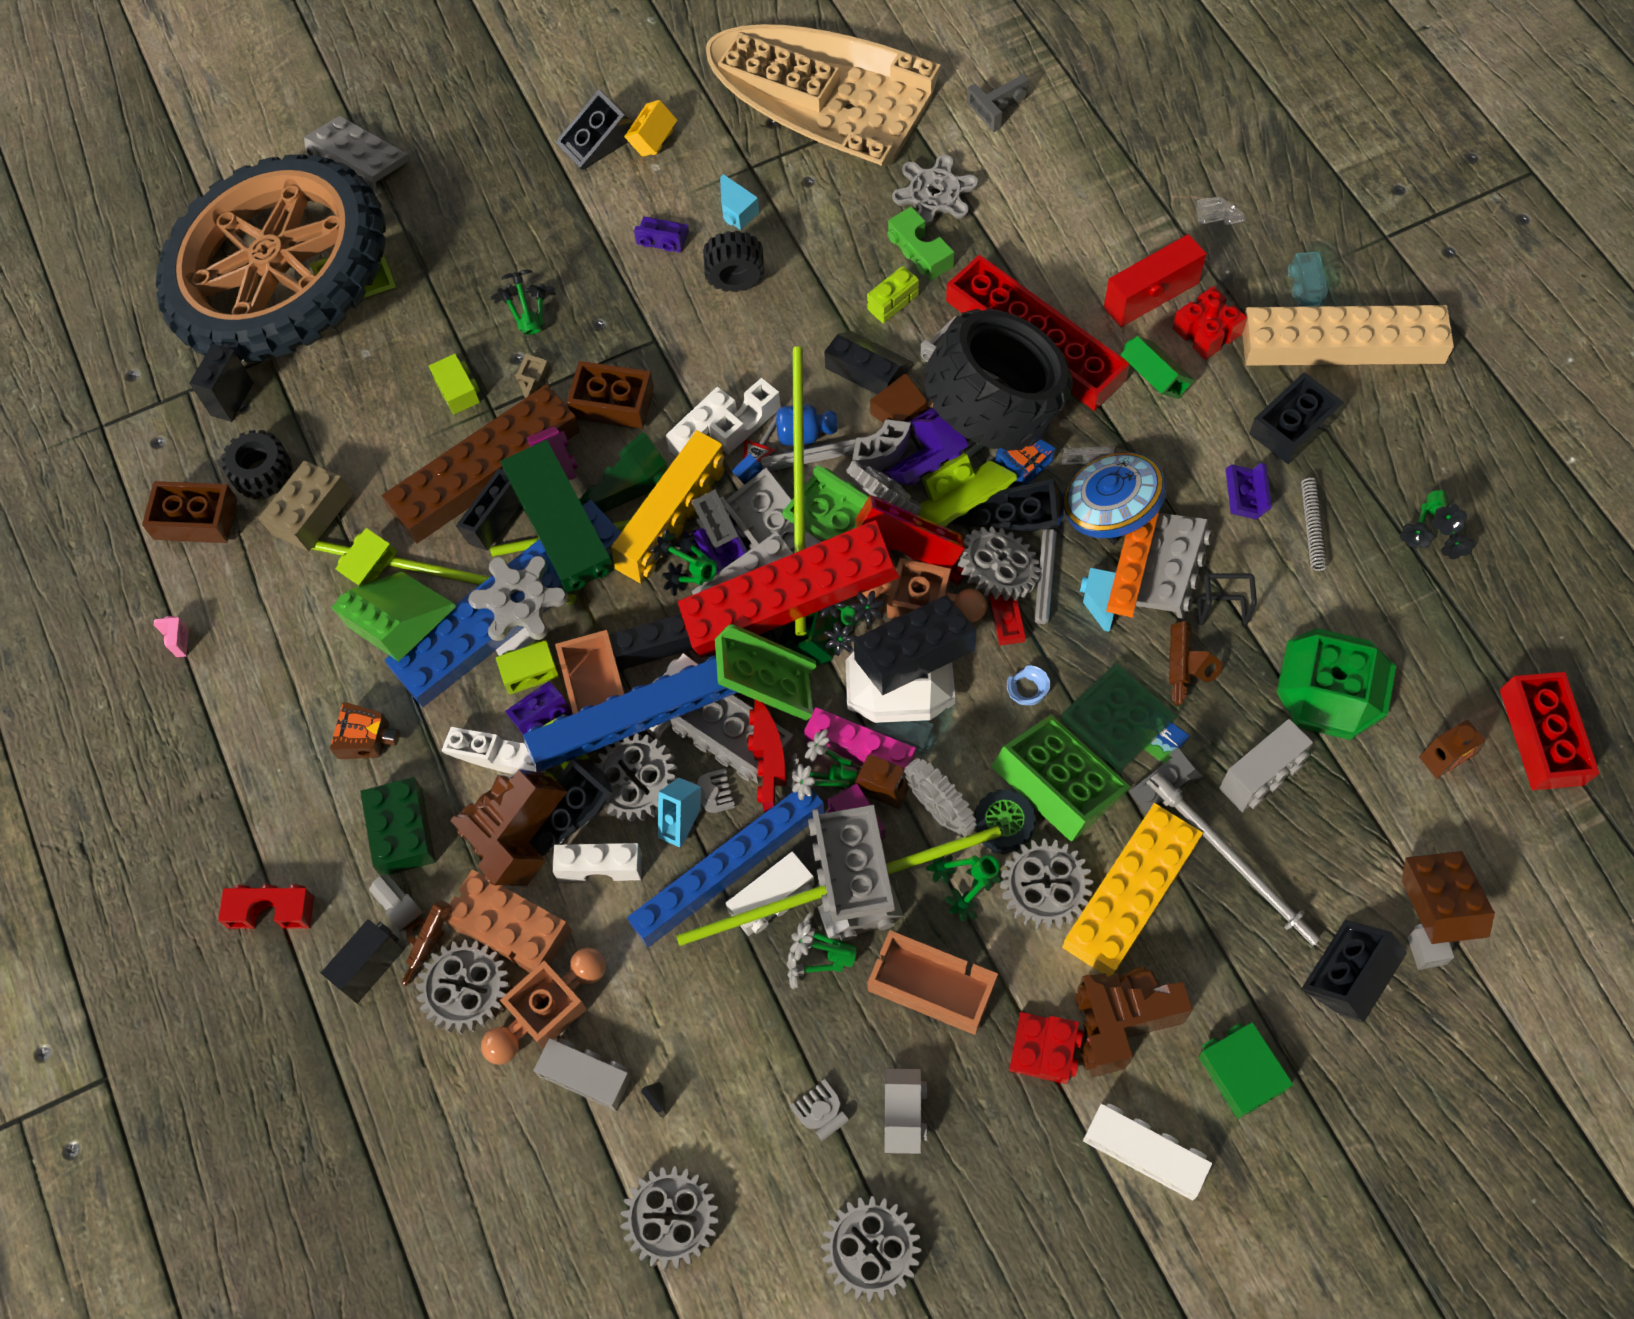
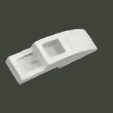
[441,727,546,775]

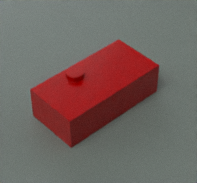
[1103,234,1206,328]
[1500,672,1600,791]

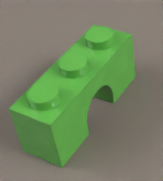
[887,207,954,281]

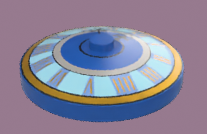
[1063,452,1167,538]

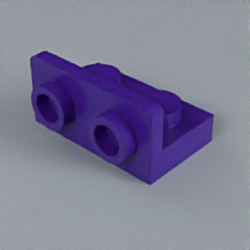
[634,216,689,253]
[505,681,572,735]

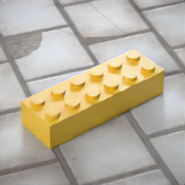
[611,430,725,584]
[1062,803,1203,977]

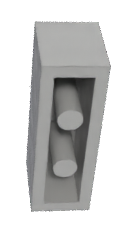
[533,1038,632,1111]

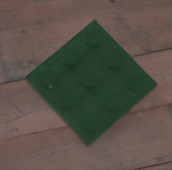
[1060,663,1177,773]

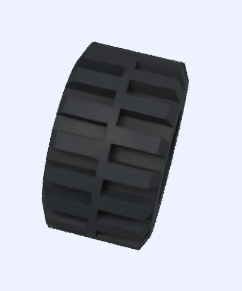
[703,231,765,292]
[221,430,293,499]

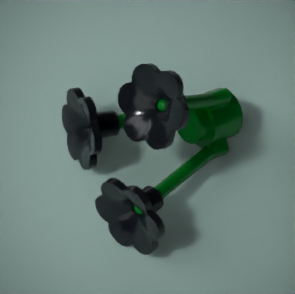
[1400,490,1476,559]

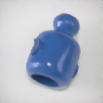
[776,404,837,446]

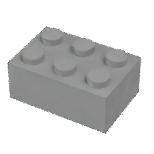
[1219,719,1313,813]

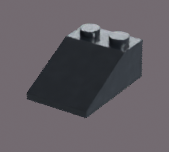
[555,90,634,170]

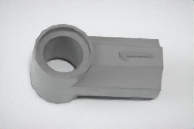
[369,874,423,931]

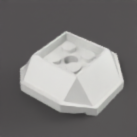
[845,651,955,723]

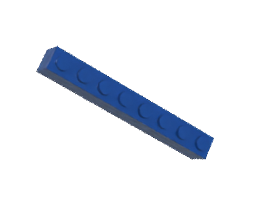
[523,655,738,772]
[627,788,824,948]

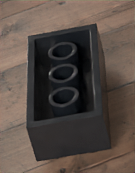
[853,595,976,696]

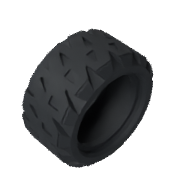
[924,309,1073,451]

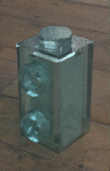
[1288,252,1328,307]
[873,720,936,757]

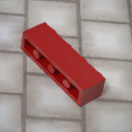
[855,495,965,569]

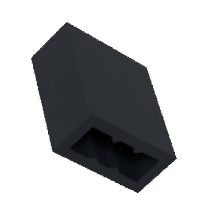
[189,344,254,422]
[321,919,403,1004]

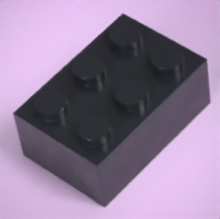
[1249,372,1344,465]

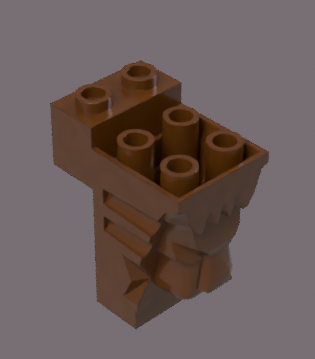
[450,770,568,886]
[1074,966,1193,1078]

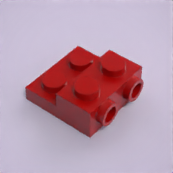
[1009,1012,1083,1084]

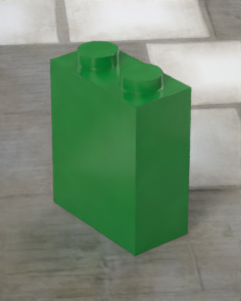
[1121,336,1195,399]
[1198,1022,1294,1119]

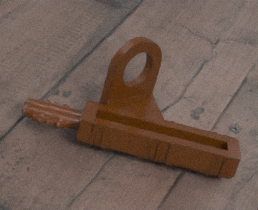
[1169,621,1223,706]
[402,900,451,986]

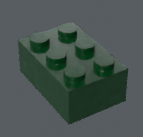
[360,777,436,876]

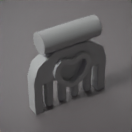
[691,769,735,813]
[790,1079,849,1141]

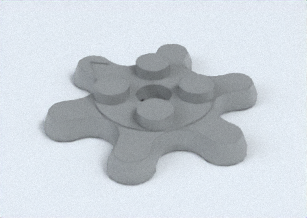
[892,155,978,226]
[468,556,568,641]

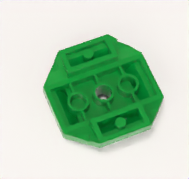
[1276,628,1396,740]

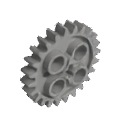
[846,461,922,515]
[958,527,1041,601]
[594,733,678,822]
[904,758,977,838]
[1000,839,1093,931]
[416,940,511,1034]
[620,1166,720,1270]
[821,1196,921,1302]

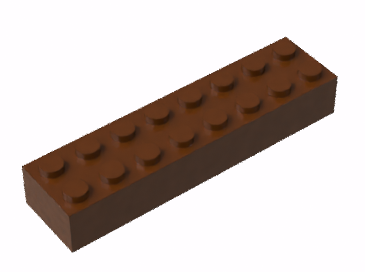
[381,384,580,544]

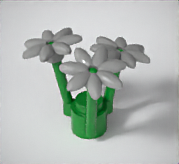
[787,729,857,800]
[787,912,856,989]

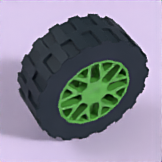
[974,789,1036,854]

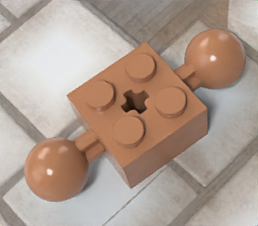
[862,558,987,622]
[481,947,606,1065]

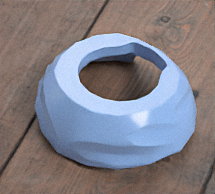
[1007,665,1050,705]

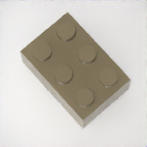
[258,461,354,552]

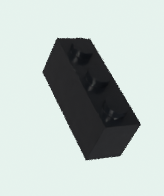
[456,468,521,551]
[609,614,693,670]

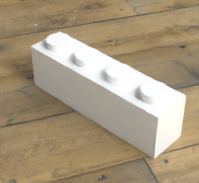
[1083,1104,1212,1201]

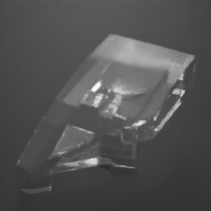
[1197,197,1246,225]

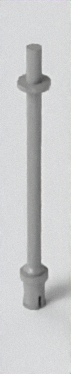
[1146,771,1321,946]

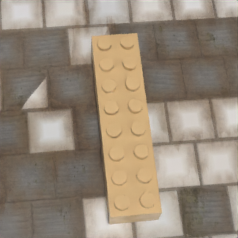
[1242,305,1454,366]

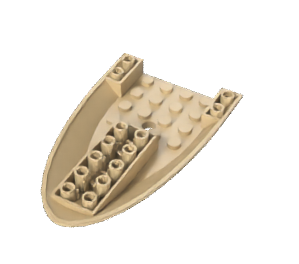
[706,24,941,166]

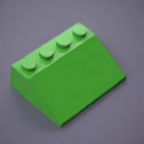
[331,571,456,662]
[991,715,1131,842]

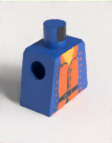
[996,439,1055,487]

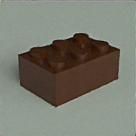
[567,361,654,429]
[142,481,238,543]
[1402,851,1495,944]

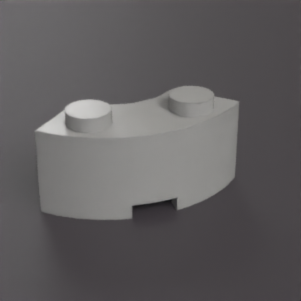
[852,419,911,472]
[818,885,904,942]
[885,1069,927,1154]

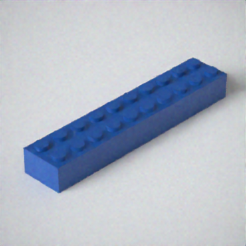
[384,499,621,708]

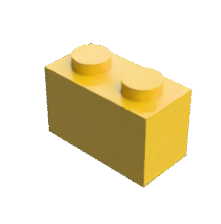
[624,100,677,157]

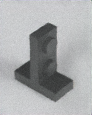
[967,74,1028,132]
[691,489,738,548]
[1129,747,1203,814]

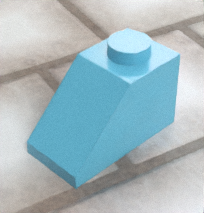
[720,174,759,230]
[1080,568,1116,632]
[658,778,701,847]

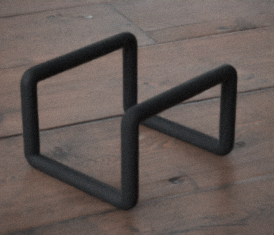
[1197,573,1257,625]

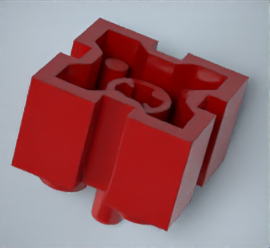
[1172,286,1247,360]

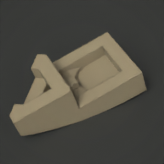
[515,354,550,398]

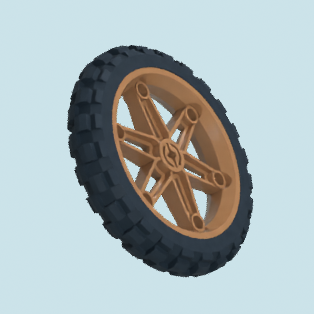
[156,154,386,362]

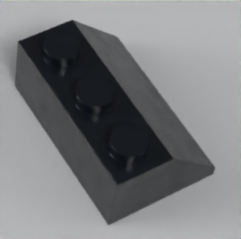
[824,331,913,395]
[1302,920,1407,1023]

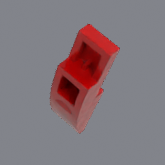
[748,700,787,812]

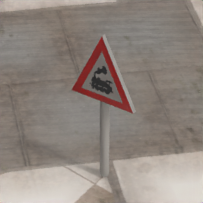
[743,416,777,463]

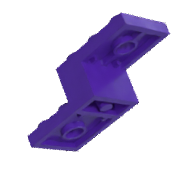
[883,408,969,485]

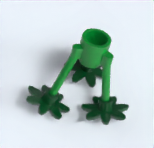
[926,855,1001,922]

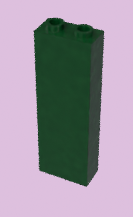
[500,439,614,593]

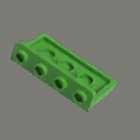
[782,465,870,542]
[715,624,816,721]

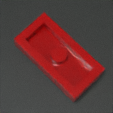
[989,594,1026,646]

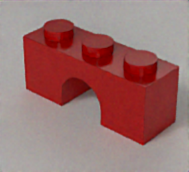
[218,884,314,929]

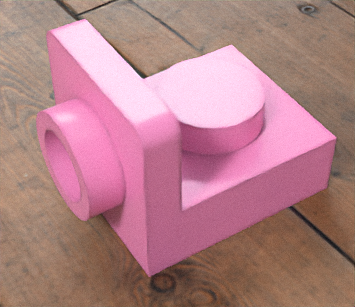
[154,616,189,657]

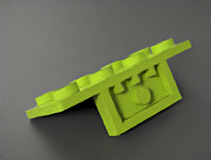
[918,452,1018,527]

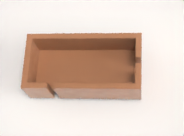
[555,630,635,741]
[445,869,572,973]
[867,930,998,1035]

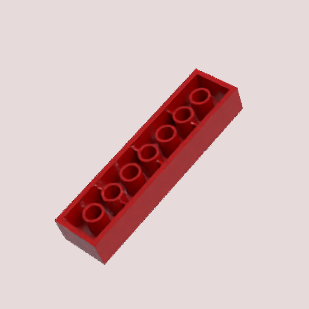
[946,254,1130,411]
[677,520,900,658]

